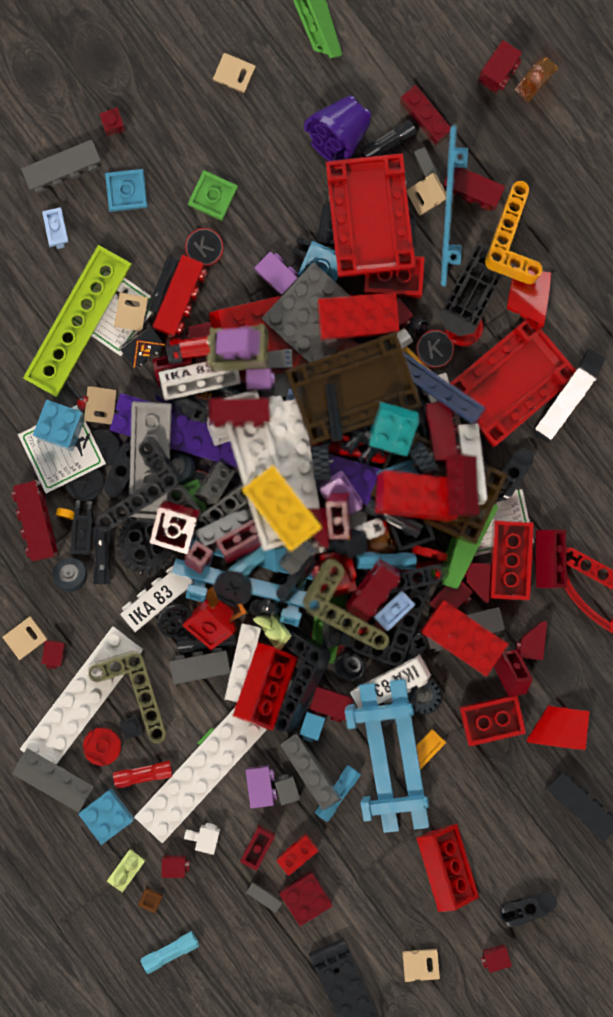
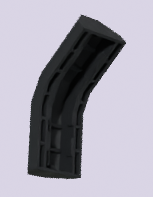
[439,242,504,336]

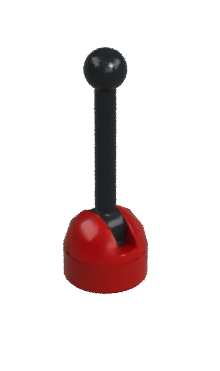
[66,380,88,413]

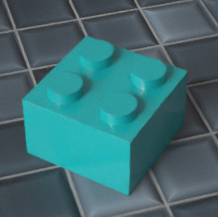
[369,402,419,456]

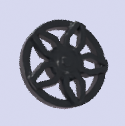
[157,604,192,638]

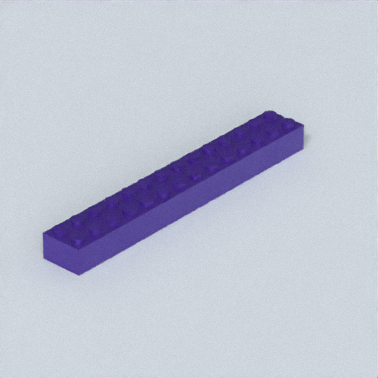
[110,393,379,506]

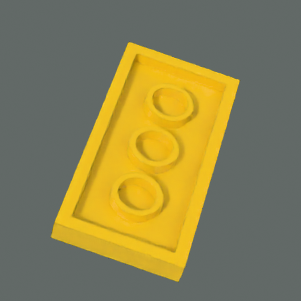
[242,465,322,552]

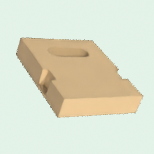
[213,53,256,93]
[406,173,446,216]
[114,293,148,331]
[84,386,116,424]
[3,616,48,660]
[403,949,440,982]

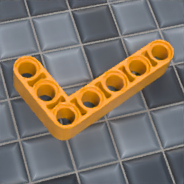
[485,181,542,284]

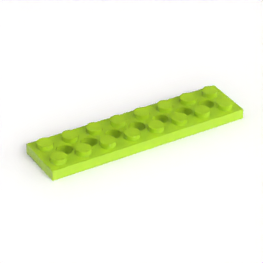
[23,245,132,397]

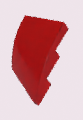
[507,266,551,328]
[526,705,589,750]

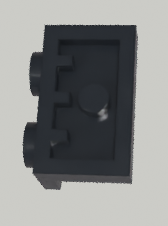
[322,606,352,648]

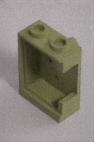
[207,324,268,372]

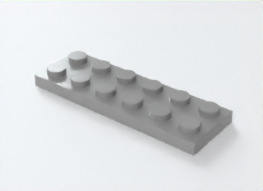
[130,401,172,518]

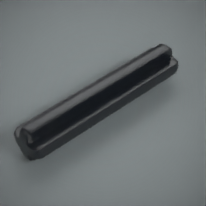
[325,383,343,441]

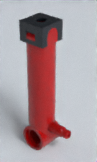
[166,319,246,364]

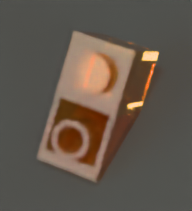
[514,56,559,102]
[367,527,396,554]

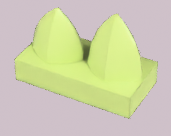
[254,614,292,650]
[107,849,145,892]

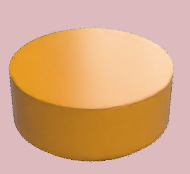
[55,508,75,520]

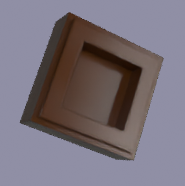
[138,887,163,914]

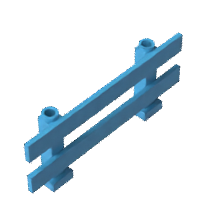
[441,126,468,286]
[172,534,317,627]
[345,679,430,833]

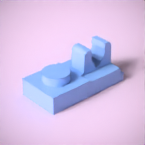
[42,207,69,249]
[373,591,415,631]

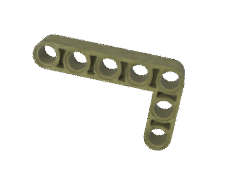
[302,559,389,650]
[88,650,166,743]

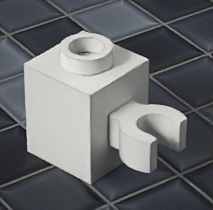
[184,823,220,855]

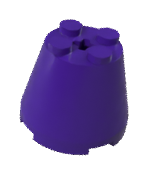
[304,95,372,161]

